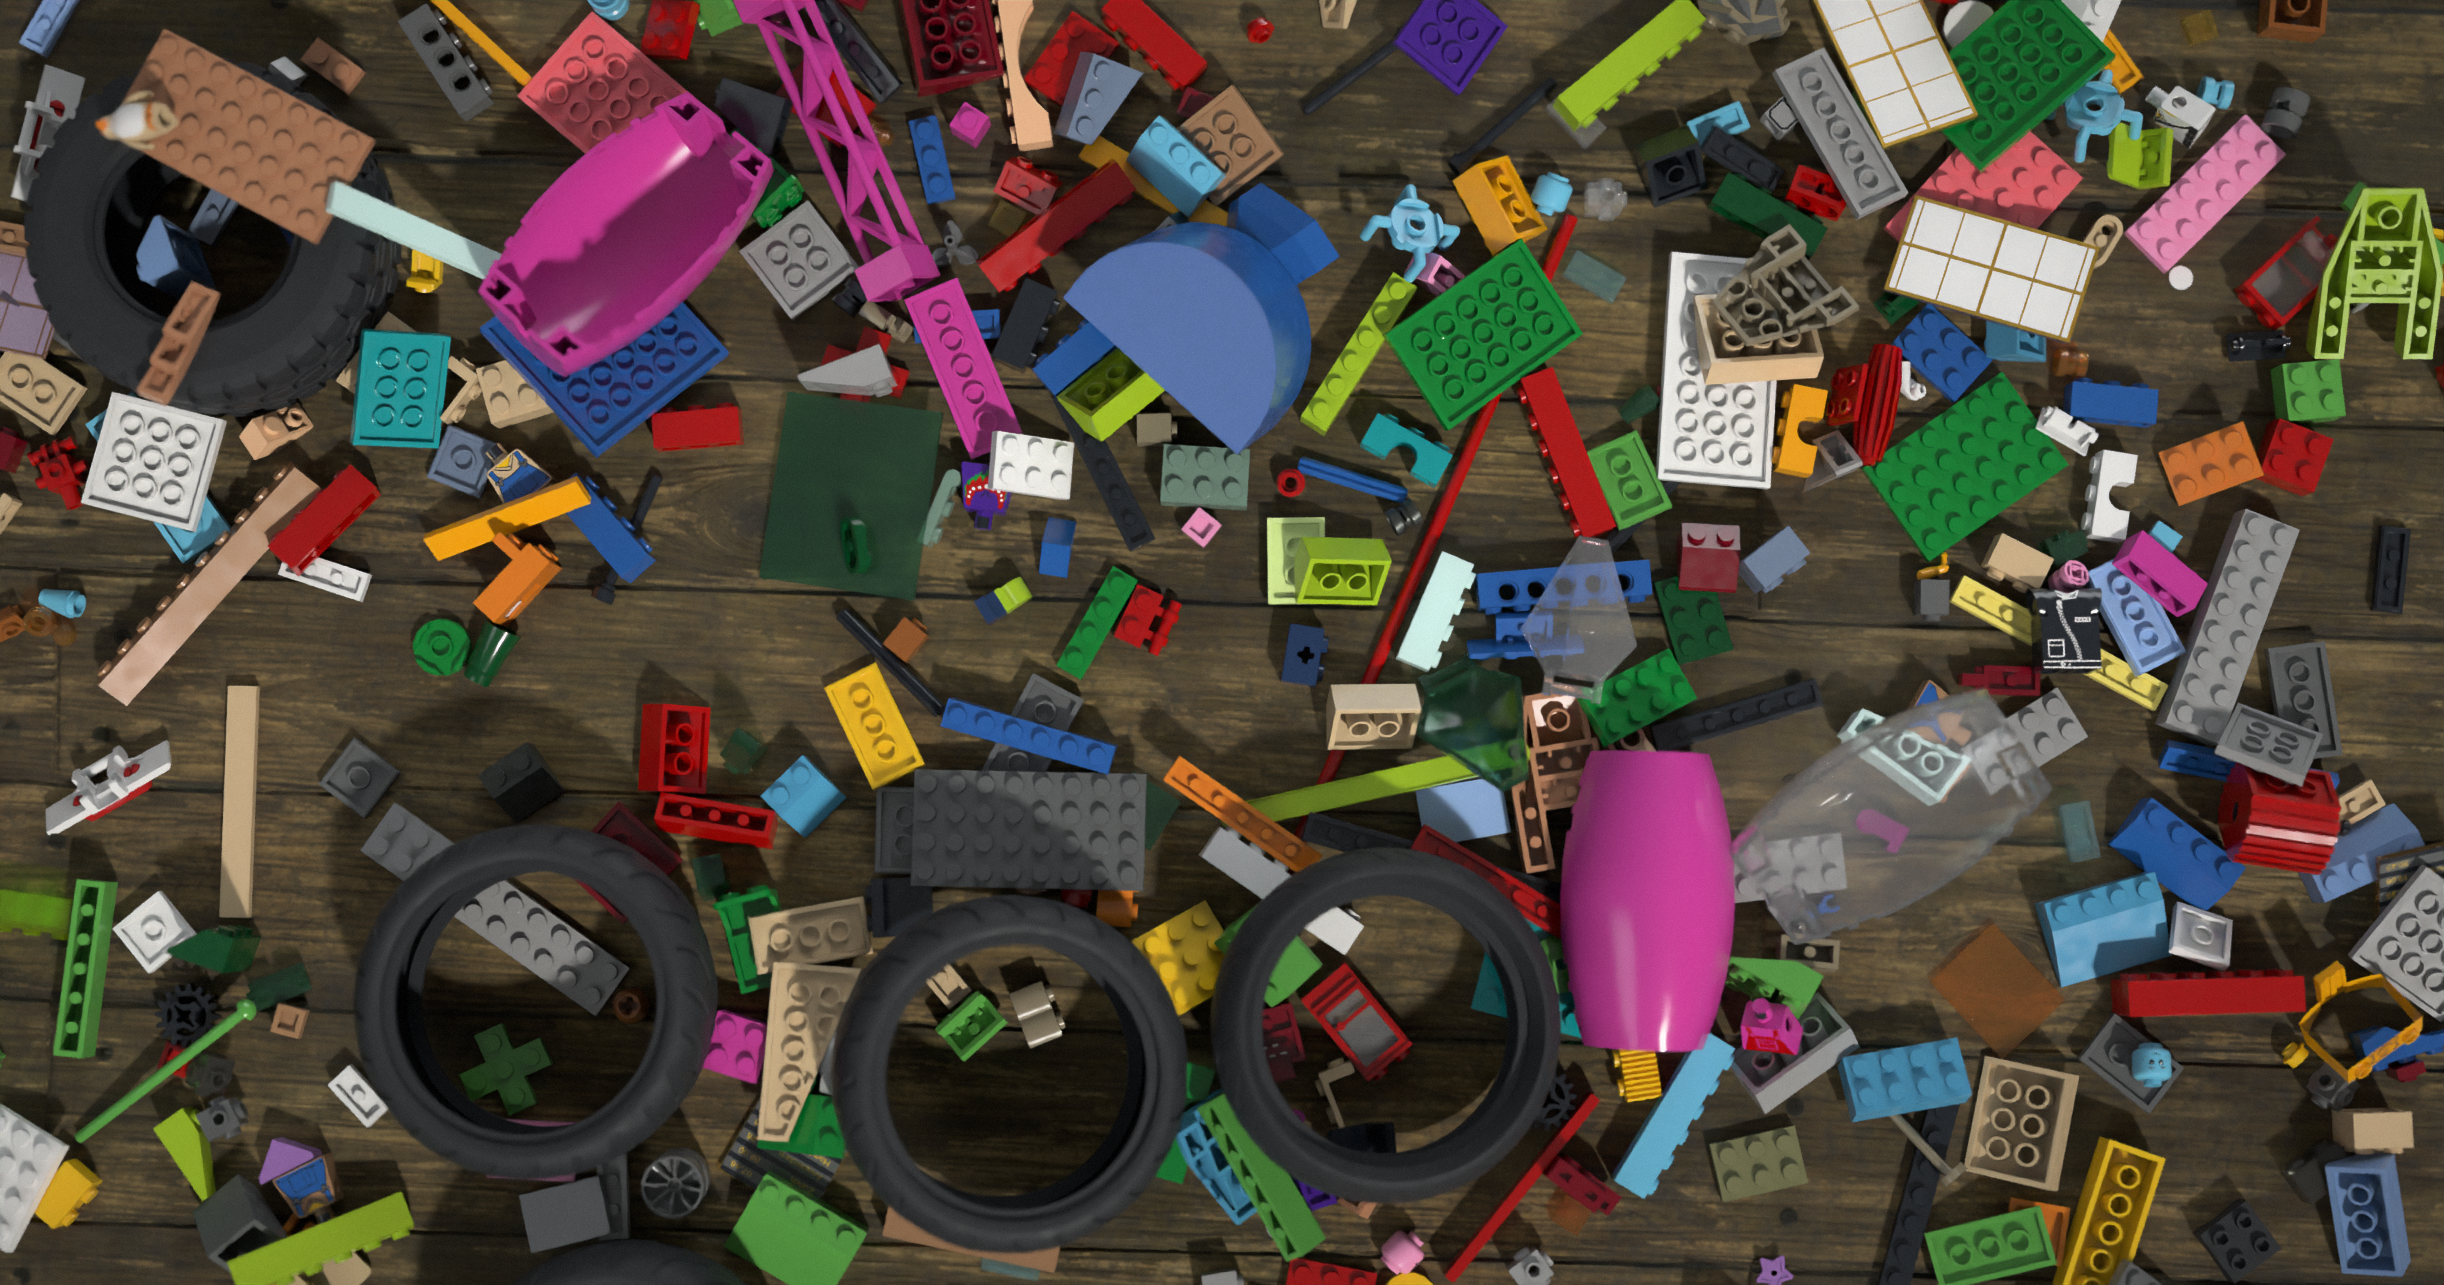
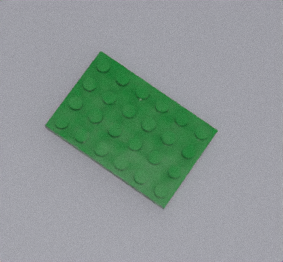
[1938,0,2115,174]
[1382,238,1583,431]
[1861,372,2069,563]

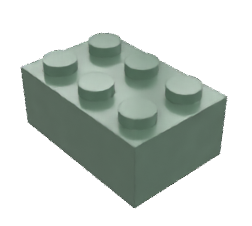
[1160,444,1250,511]

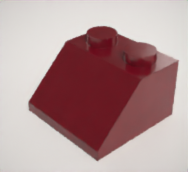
[1676,523,1741,593]

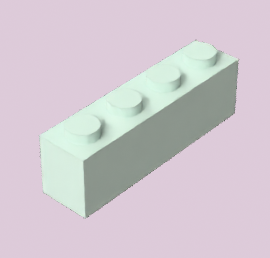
[1396,551,1476,672]

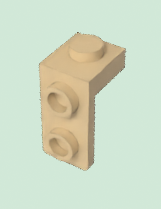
[440,356,482,425]
[1315,1057,1355,1128]

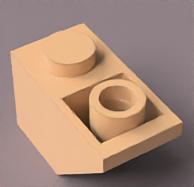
[239,403,314,460]

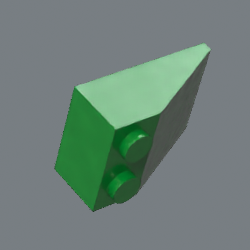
[757,1094,846,1158]

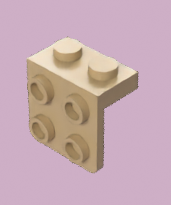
[289,1252,372,1285]

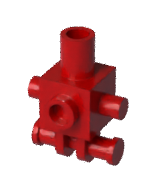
[27,435,89,510]

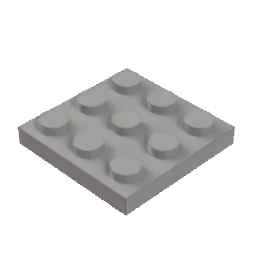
[739,200,859,321]
[2215,703,2324,786]

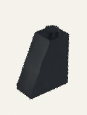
[715,78,793,155]

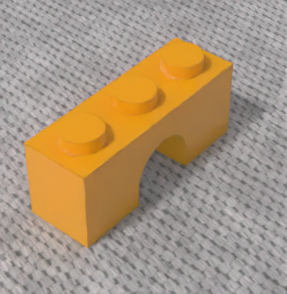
[1772,384,1828,478]

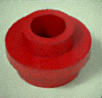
[1246,17,1274,43]
[1276,468,1305,497]

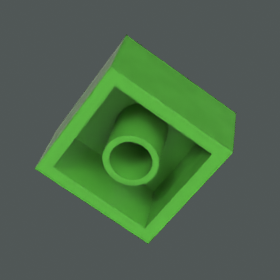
[2270,359,2346,424]

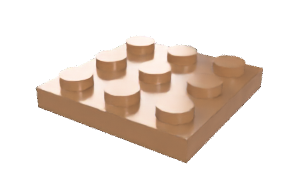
[1176,85,1284,206]

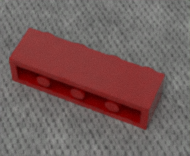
[1101,0,1207,93]
[267,464,381,577]
[654,792,779,849]

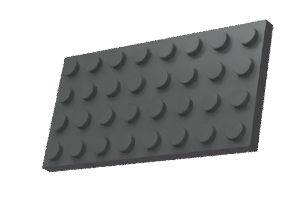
[911,769,1147,891]

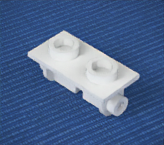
[2035,406,2099,456]

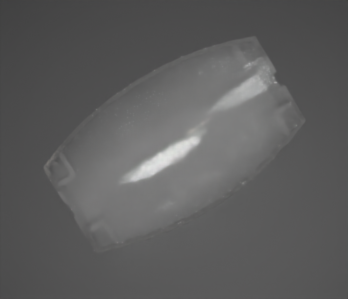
[1729,687,2052,945]

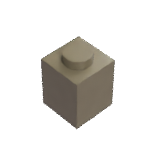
[1137,413,1177,446]

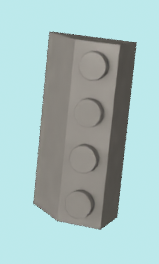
[1730,992,1860,1114]

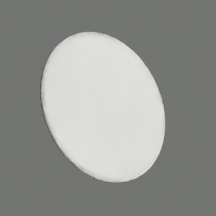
[2169,266,2193,290]

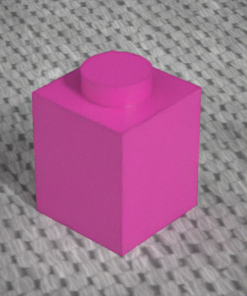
[949,102,991,148]

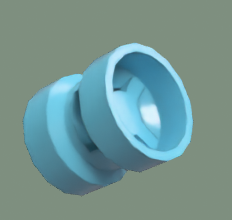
[2196,76,2234,109]

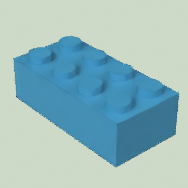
[1838,1038,1972,1122]

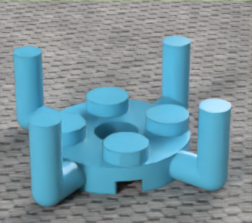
[2046,69,2143,163]
[1359,184,1460,283]

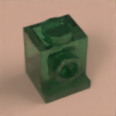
[2038,529,2089,569]

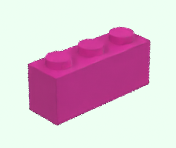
[2112,530,2208,617]

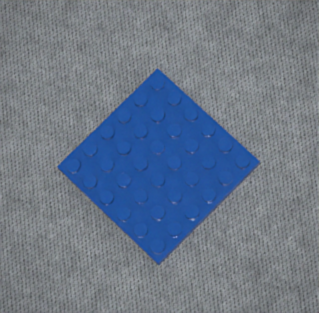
[480,302,729,458]

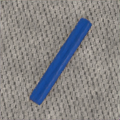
[1297,456,1408,504]

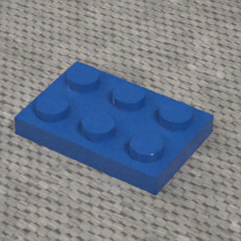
[1890,303,1992,403]

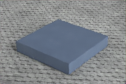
[426,424,504,499]

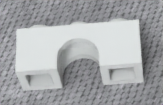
[2081,450,2138,543]

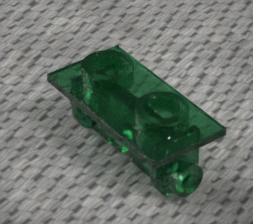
[246,962,313,1011]

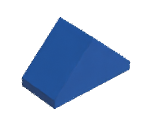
[1039,517,1077,578]

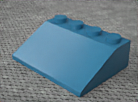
[2035,872,2172,987]

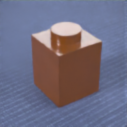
[882,617,929,664]

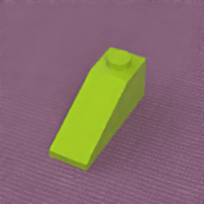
[153,1106,216,1201]

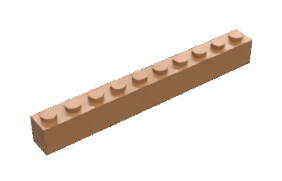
[97,461,322,706]

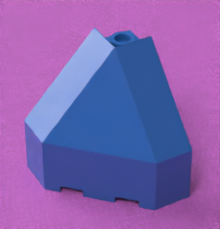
[1227,182,1340,285]

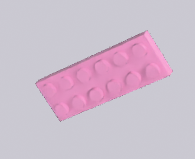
[2123,114,2286,273]

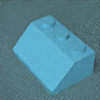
[1126,115,1227,218]

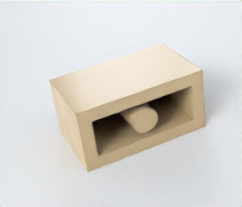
[1980,533,2054,593]

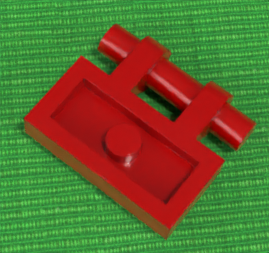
[1114,584,1182,657]

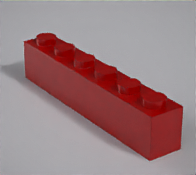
[976,158,1136,293]
[1516,367,1616,542]

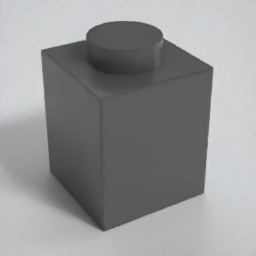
[1914,579,1950,622]

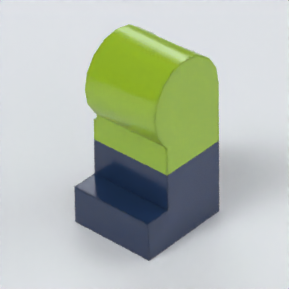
[974,577,1033,626]

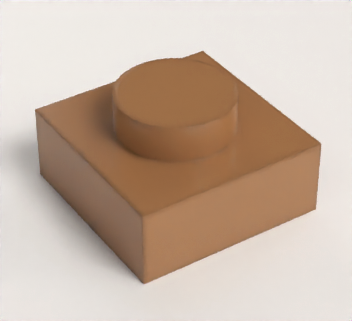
[270,1003,309,1039]

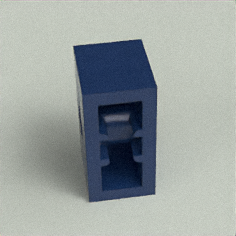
[1281,623,1329,688]

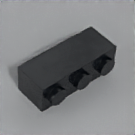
[992,278,1061,374]

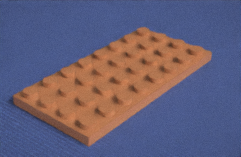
[120,29,375,245]

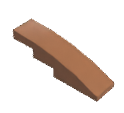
[137,282,220,406]

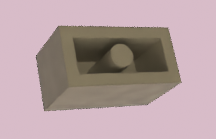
[1774,934,1840,973]

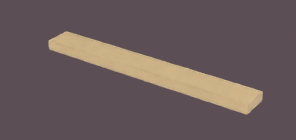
[219,686,260,918]

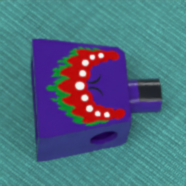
[962,462,1012,530]

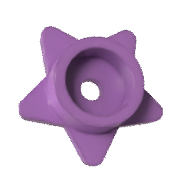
[1755,1255,1793,1285]

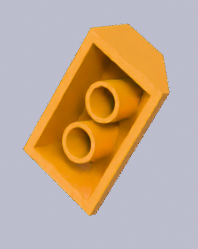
[1453,155,1548,255]

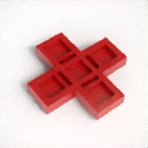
[821,326,910,417]

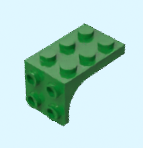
[729,127,804,230]
[712,885,782,994]

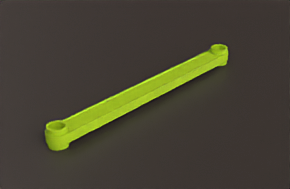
[1221,741,1530,828]

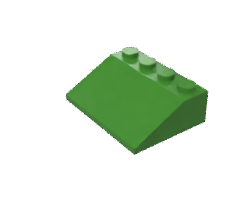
[723,1170,870,1285]

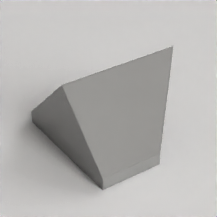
[1803,430,1863,492]

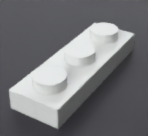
[278,557,372,602]

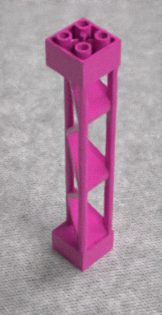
[733,0,941,302]

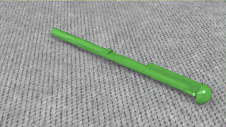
[75,999,257,1143]

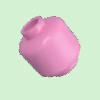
[1381,1230,1424,1274]

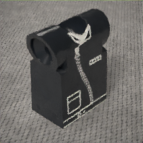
[2025,588,2102,674]

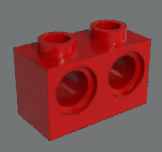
[1784,165,1846,222]

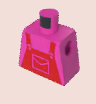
[1741,998,1803,1055]

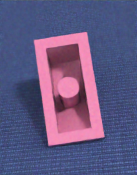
[1404,252,1465,296]

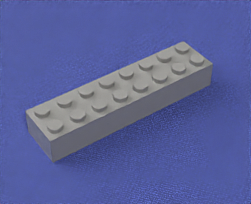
[2155,509,2300,746]

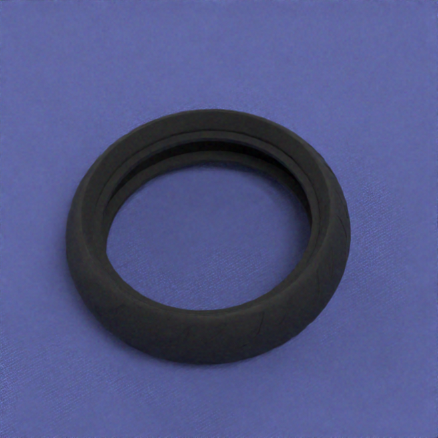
[1211,848,1561,1204]

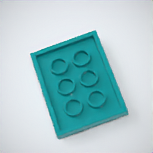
[350,329,451,448]

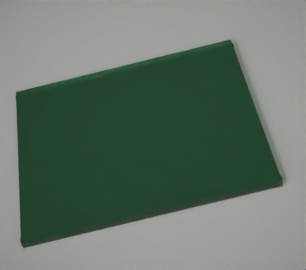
[759,391,944,601]

